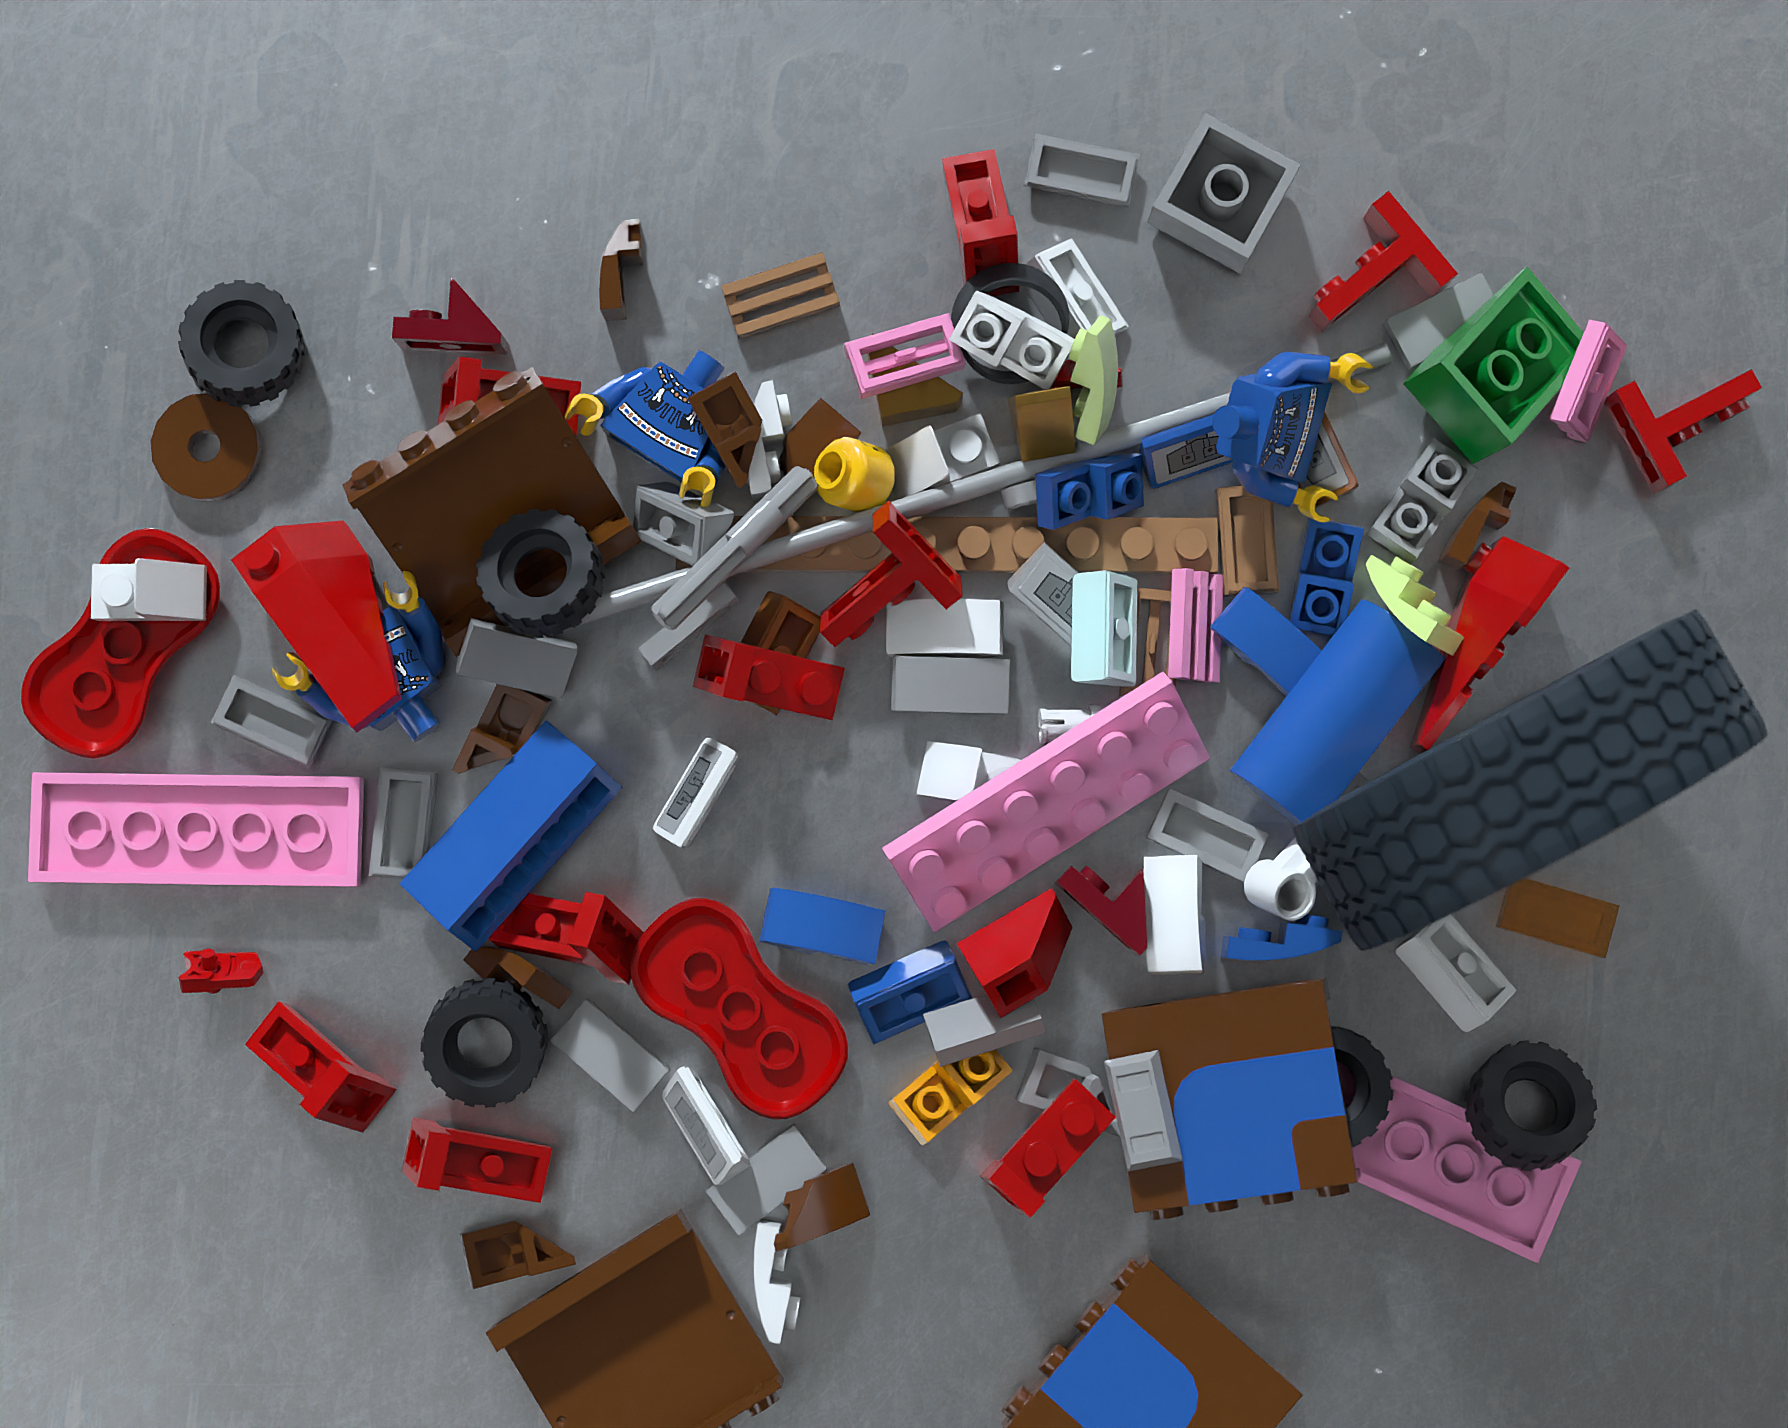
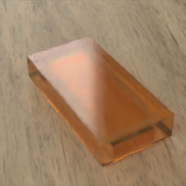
[1496,878,1620,958]

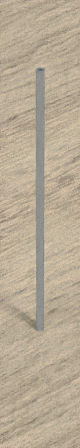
[568,343,1392,629]

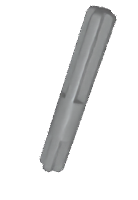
[651,466,818,630]

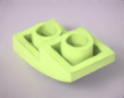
[1069,315,1118,445]
[1366,555,1464,656]

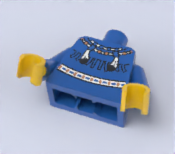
[565,350,726,508]
[1212,352,1373,523]
[272,571,444,742]

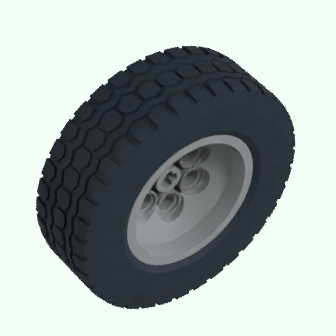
[1292,609,1768,951]

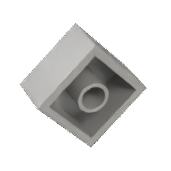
[1147,113,1301,274]

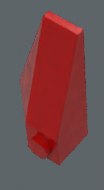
[231,520,402,733]
[1409,536,1570,754]

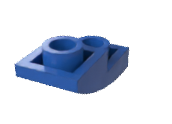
[1035,453,1144,530]
[1289,517,1364,636]
[1209,587,1322,696]
[759,887,885,965]
[1220,915,1343,960]

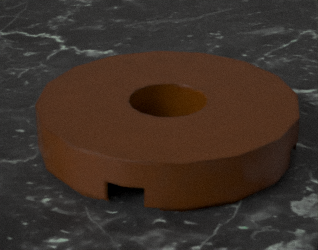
[151,393,262,502]

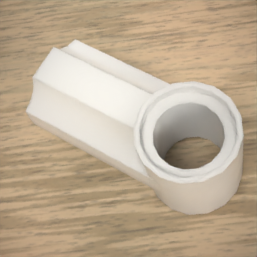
[1244,838,1319,921]

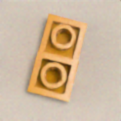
[887,1049,1013,1146]

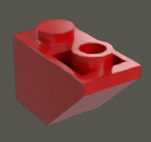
[957,888,1073,1018]

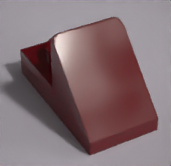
[392,278,509,355]
[1054,865,1147,956]

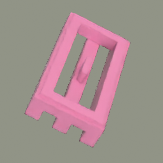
[844,313,966,399]
[1549,320,1627,443]
[1168,568,1224,683]

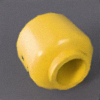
[814,437,895,513]

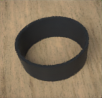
[951,263,1070,384]

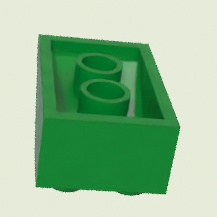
[1403,267,1584,464]

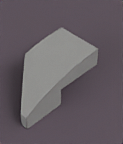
[1016,1047,1120,1137]

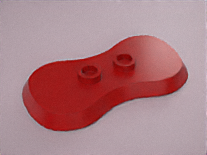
[21,528,220,759]
[630,898,848,1120]

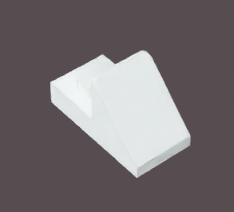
[885,413,1000,500]
[91,559,207,621]
[916,741,1021,802]

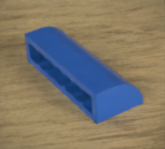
[1229,599,1446,825]
[399,720,623,952]

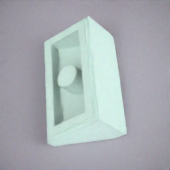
[1071,570,1137,687]

